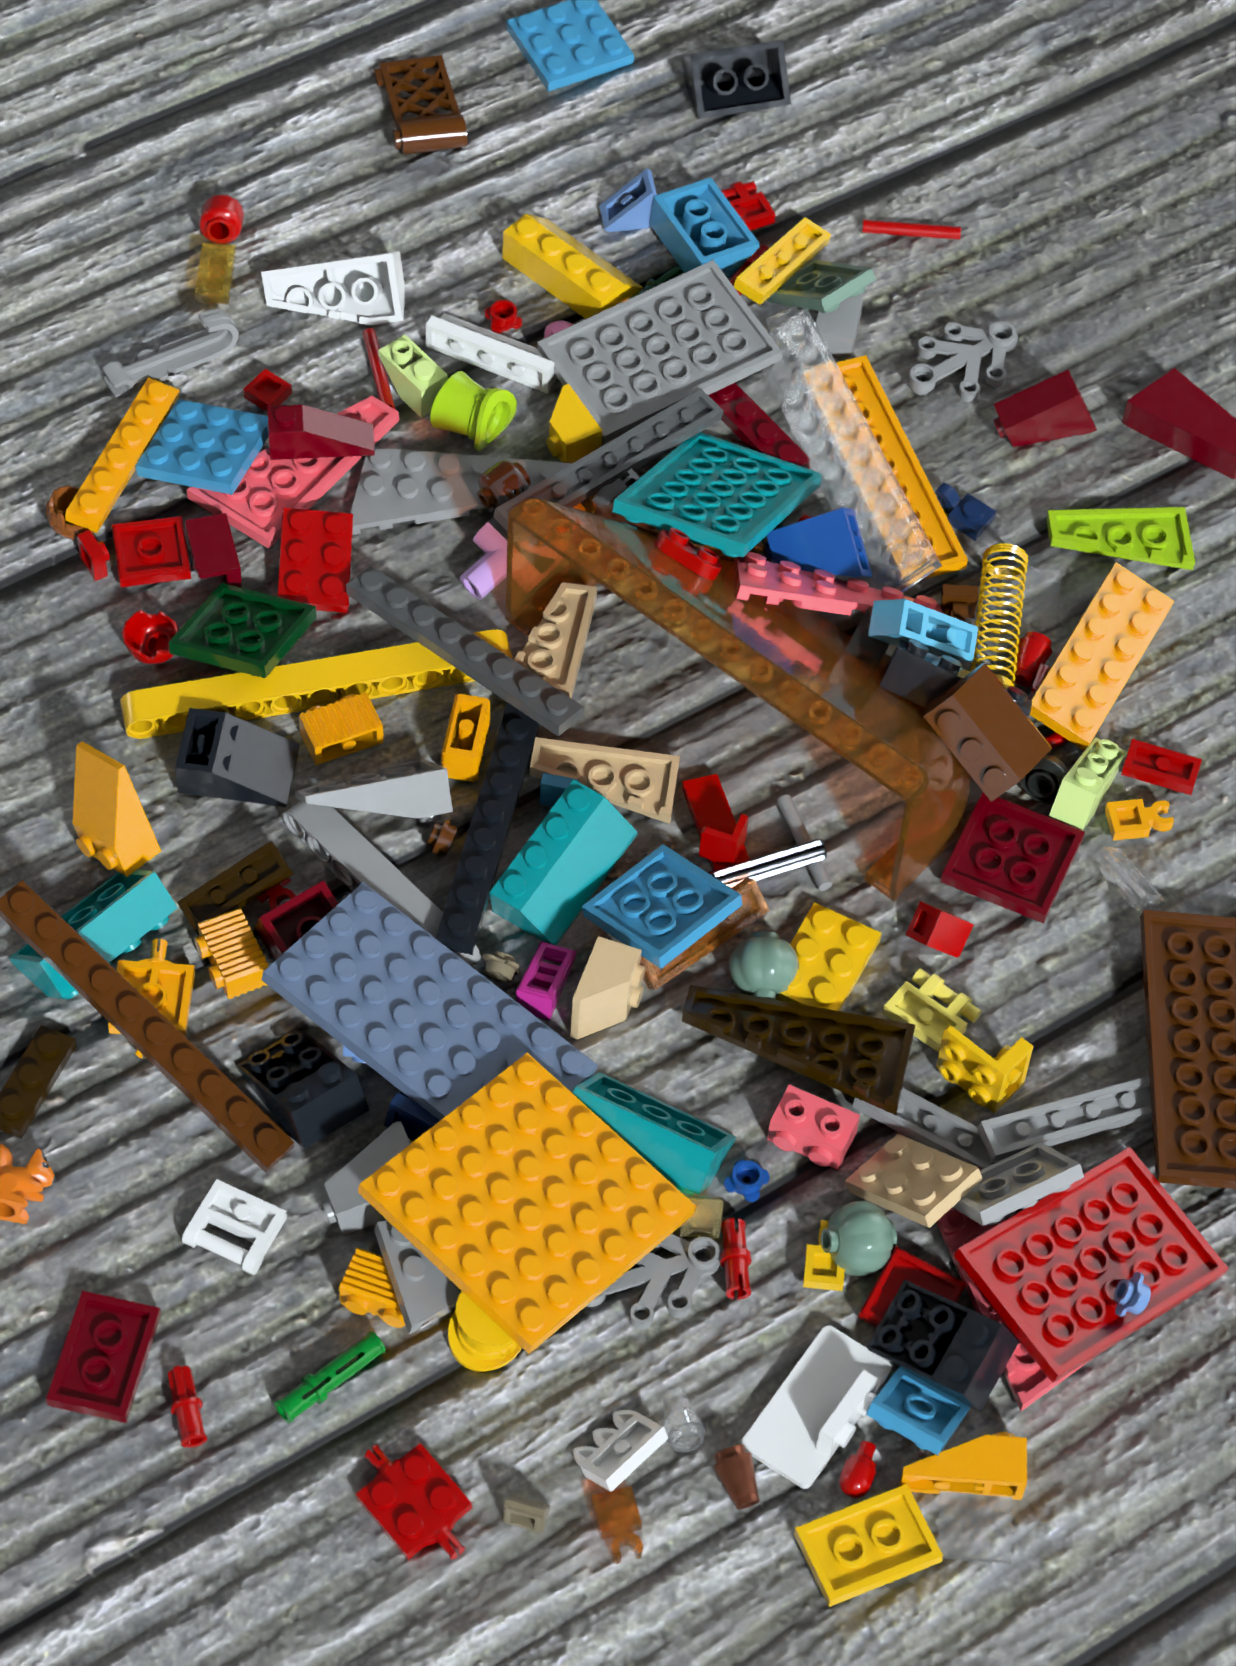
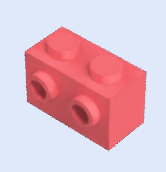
[767,1085,860,1170]

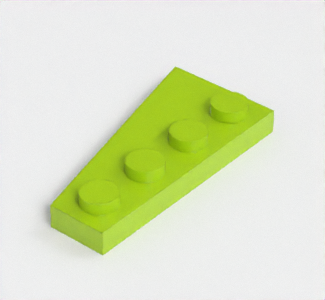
[1046,507,1195,570]

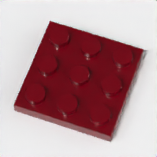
[940,792,1085,924]

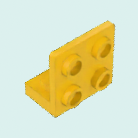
[936,1025,1034,1114]

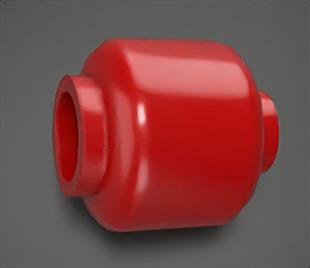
[199,194,244,244]

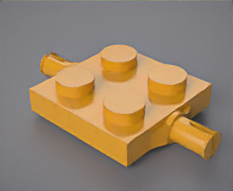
[108,939,195,1059]

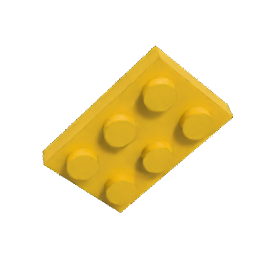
[776,902,882,1011]
[794,1484,943,1607]

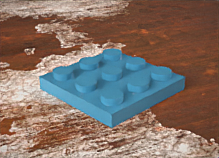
[506,0,634,92]
[135,399,269,495]
[582,844,743,969]

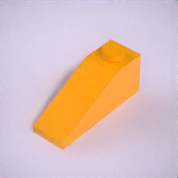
[899,1432,1027,1500]

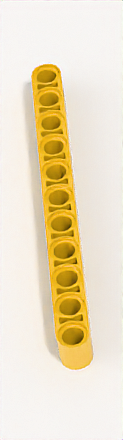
[120,629,513,739]

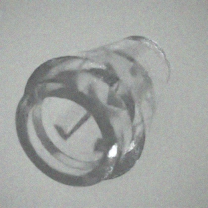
[662,1389,706,1452]

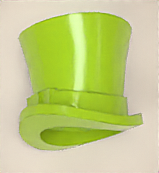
[430,371,517,452]

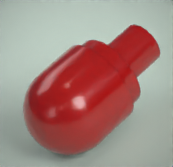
[839,1441,876,1498]

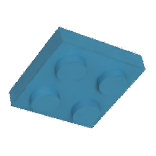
[866,1367,970,1455]

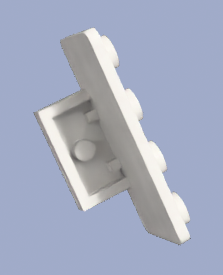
[742,1326,892,1489]

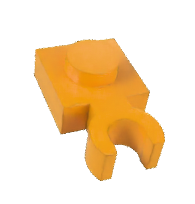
[1105,799,1174,841]

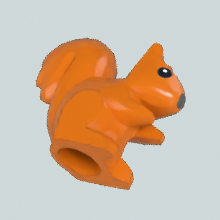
[0,1144,55,1224]

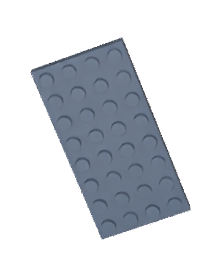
[261,882,598,1120]

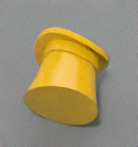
[447,1291,522,1371]

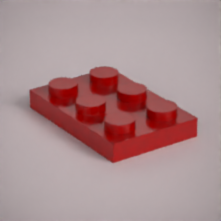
[277,507,353,613]

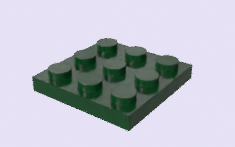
[169,583,317,678]

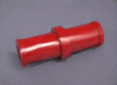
[720,1218,752,1300]

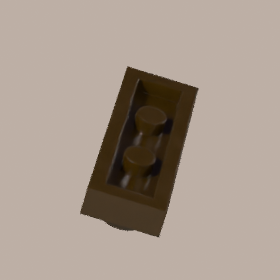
[177,840,294,935]
[0,1025,77,1139]

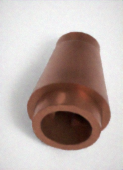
[713,1444,760,1510]

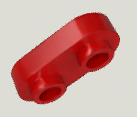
[654,527,722,580]

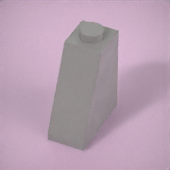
[322,1121,410,1236]

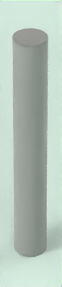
[777,794,832,891]

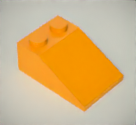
[72,741,161,877]

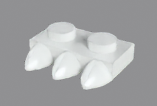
[573,1410,668,1492]

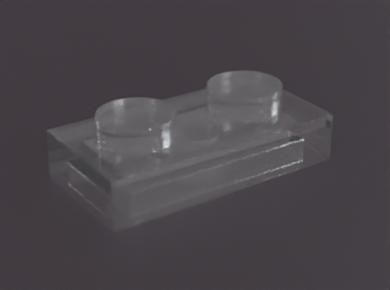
[1094,846,1165,911]

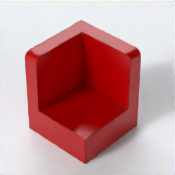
[699,814,749,866]
[905,901,974,958]

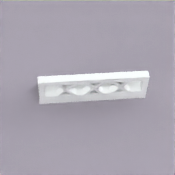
[426,313,557,394]

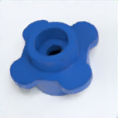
[724,1159,770,1202]

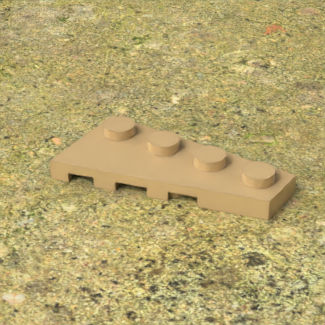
[514,582,597,699]
[530,737,680,824]

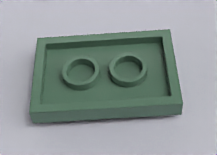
[768,260,876,313]

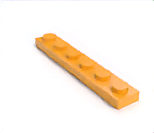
[65,377,180,533]

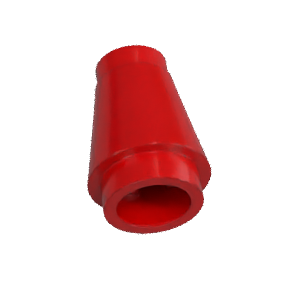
[1014,631,1052,687]

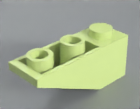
[1049,737,1128,831]

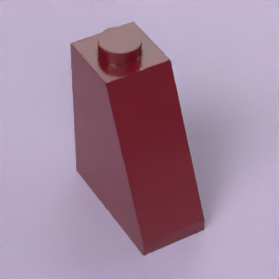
[993,369,1097,447]

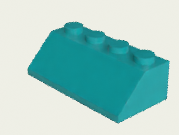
[489,779,637,946]
[9,870,178,1000]
[573,1072,736,1195]

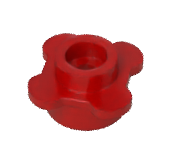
[484,300,523,333]

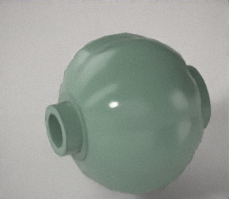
[729,931,799,1000]
[821,1201,897,1276]

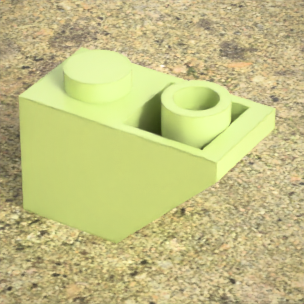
[378,335,448,418]

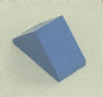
[599,168,657,232]

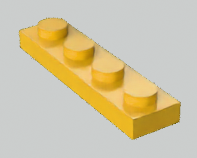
[733,217,832,305]

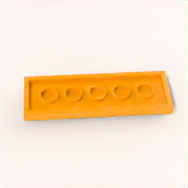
[1029,562,1174,751]

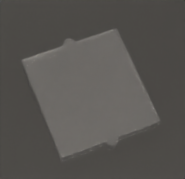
[1001,566,1060,624]
[934,1491,1016,1564]

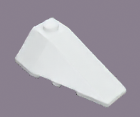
[261,251,405,325]

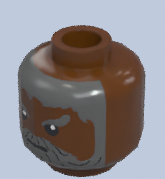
[477,460,531,509]

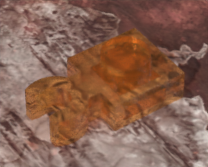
[591,1486,643,1564]

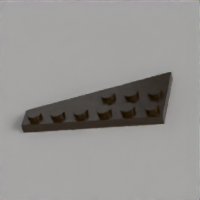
[682,985,915,1115]

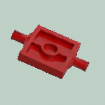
[355,1443,473,1560]

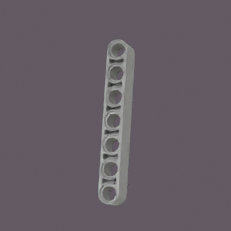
[282,801,481,966]

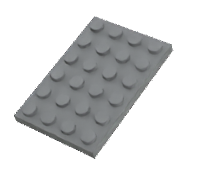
[537,260,782,444]

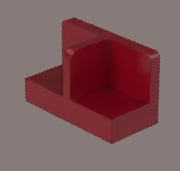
[185,513,242,588]

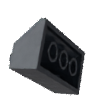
[879,639,1032,716]

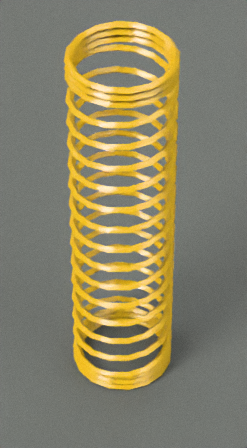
[970,543,1028,689]

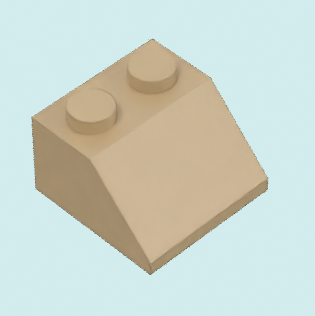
[570,936,646,1040]

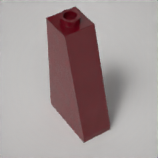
[1122,368,1236,479]

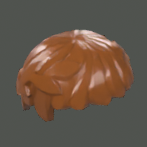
[46,485,95,540]

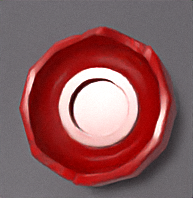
[122,610,179,664]

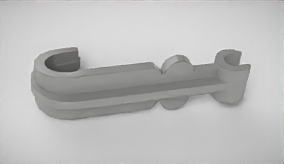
[102,309,239,398]

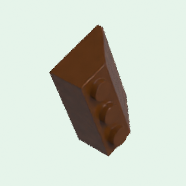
[923,662,1052,802]

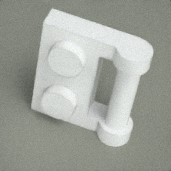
[182,1179,287,1275]

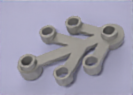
[909,321,1018,402]
[587,1234,722,1330]

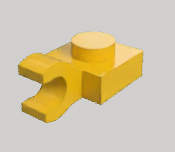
[803,1220,845,1291]

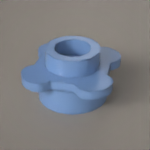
[1114,1272,1151,1317]

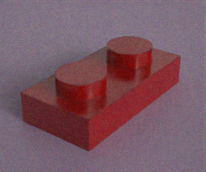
[1121,739,1202,795]

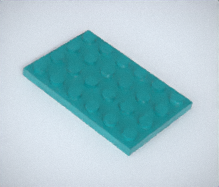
[612,432,822,557]

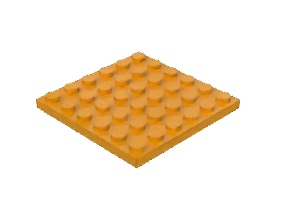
[358,1053,697,1354]

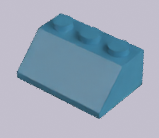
[650,177,760,279]

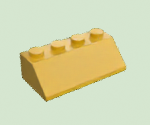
[503,214,643,319]

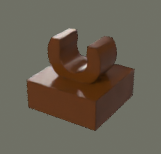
[939,584,978,622]

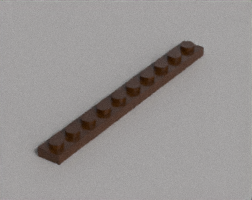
[0,880,295,1173]

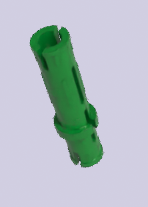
[274,1331,386,1423]

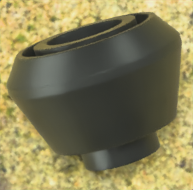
[1020,755,1068,803]

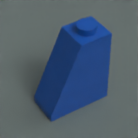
[765,507,873,579]

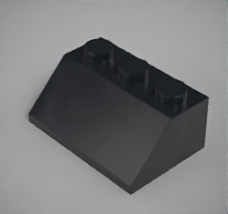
[681,40,791,119]

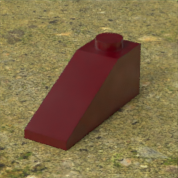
[267,405,375,460]

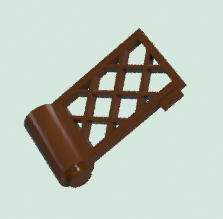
[374,55,468,155]

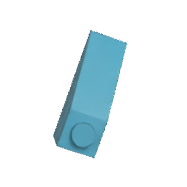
[868,599,978,662]

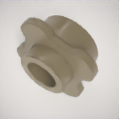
[483,951,520,983]

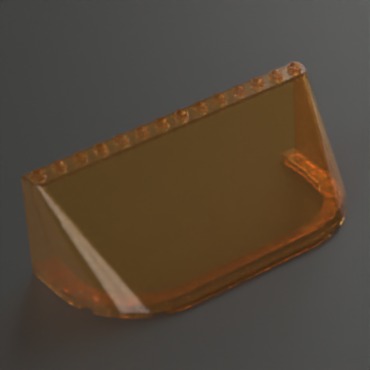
[505,498,971,901]

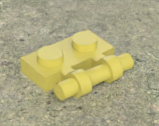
[882,968,982,1053]

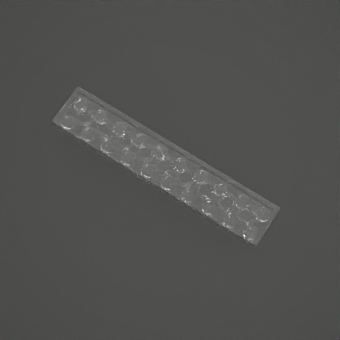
[762,308,942,592]

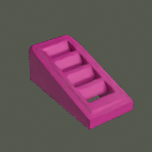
[516,941,576,1020]

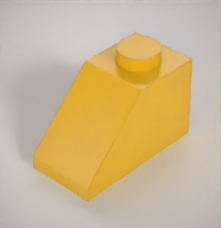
[546,383,603,463]

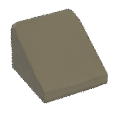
[503,1494,550,1533]

